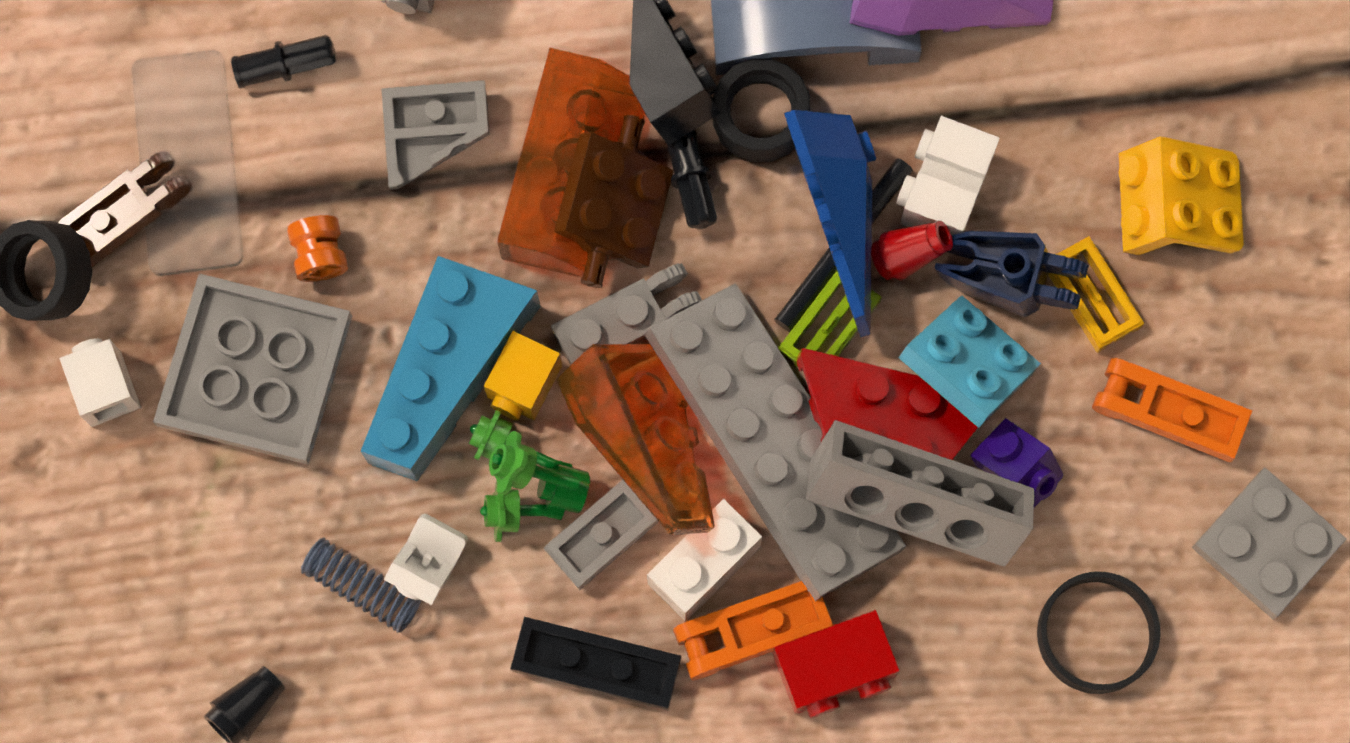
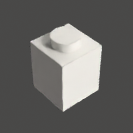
[59,338,141,427]

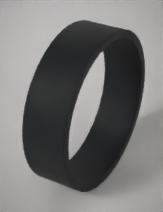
[1037,571,1161,694]

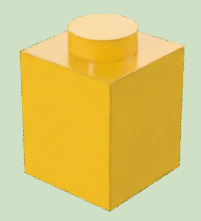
[484,331,563,420]

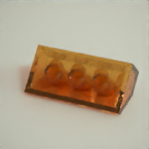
[497,48,646,278]

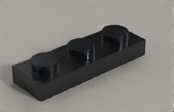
[510,617,682,711]

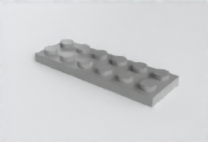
[645,283,906,601]

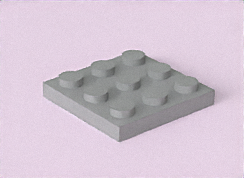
[153,273,352,465]

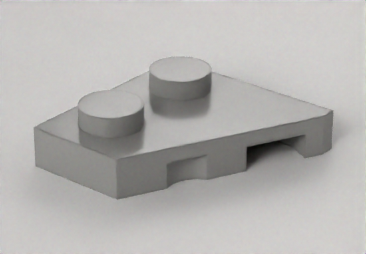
[381,80,490,190]

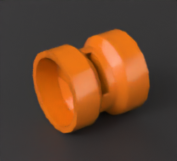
[287,215,348,282]

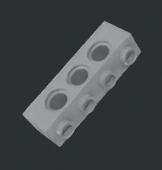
[806,420,1034,567]

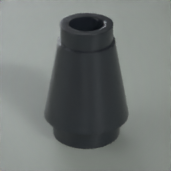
[204,666,285,743]

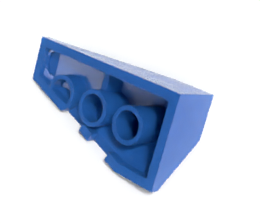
[784,110,876,338]

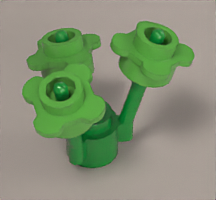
[469,410,590,542]

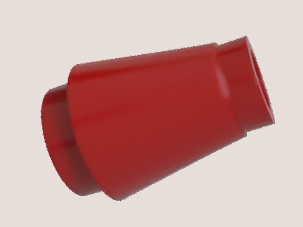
[871,221,953,281]

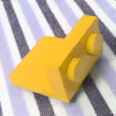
[1119,136,1244,255]

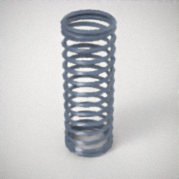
[301,537,421,633]

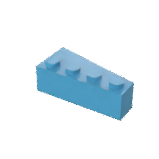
[361,256,541,481]

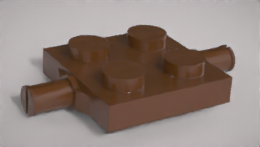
[554,115,674,288]

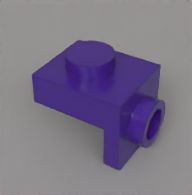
[970,418,1064,508]

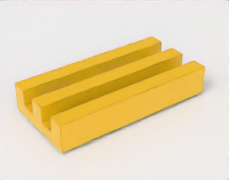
[1048,236,1144,353]

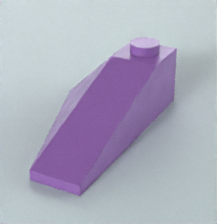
[850,0,1053,36]

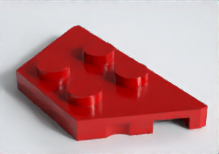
[796,348,978,460]

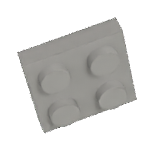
[1191,467,1347,620]

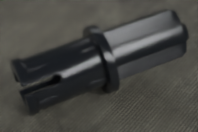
[231,35,336,89]
[665,129,717,230]

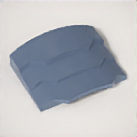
[711,0,921,75]

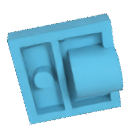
[898,295,1041,428]

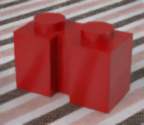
[772,610,899,718]

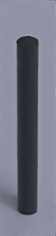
[774,158,913,332]

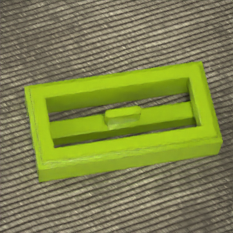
[778,271,882,367]

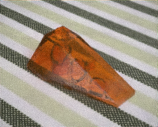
[556,344,715,535]

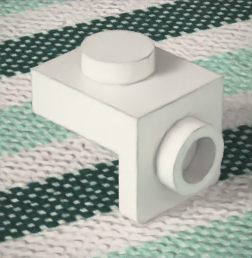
[384,514,468,605]

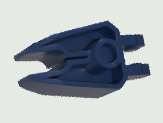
[934,231,1089,318]

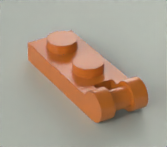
[1092,358,1253,463]
[673,581,833,680]

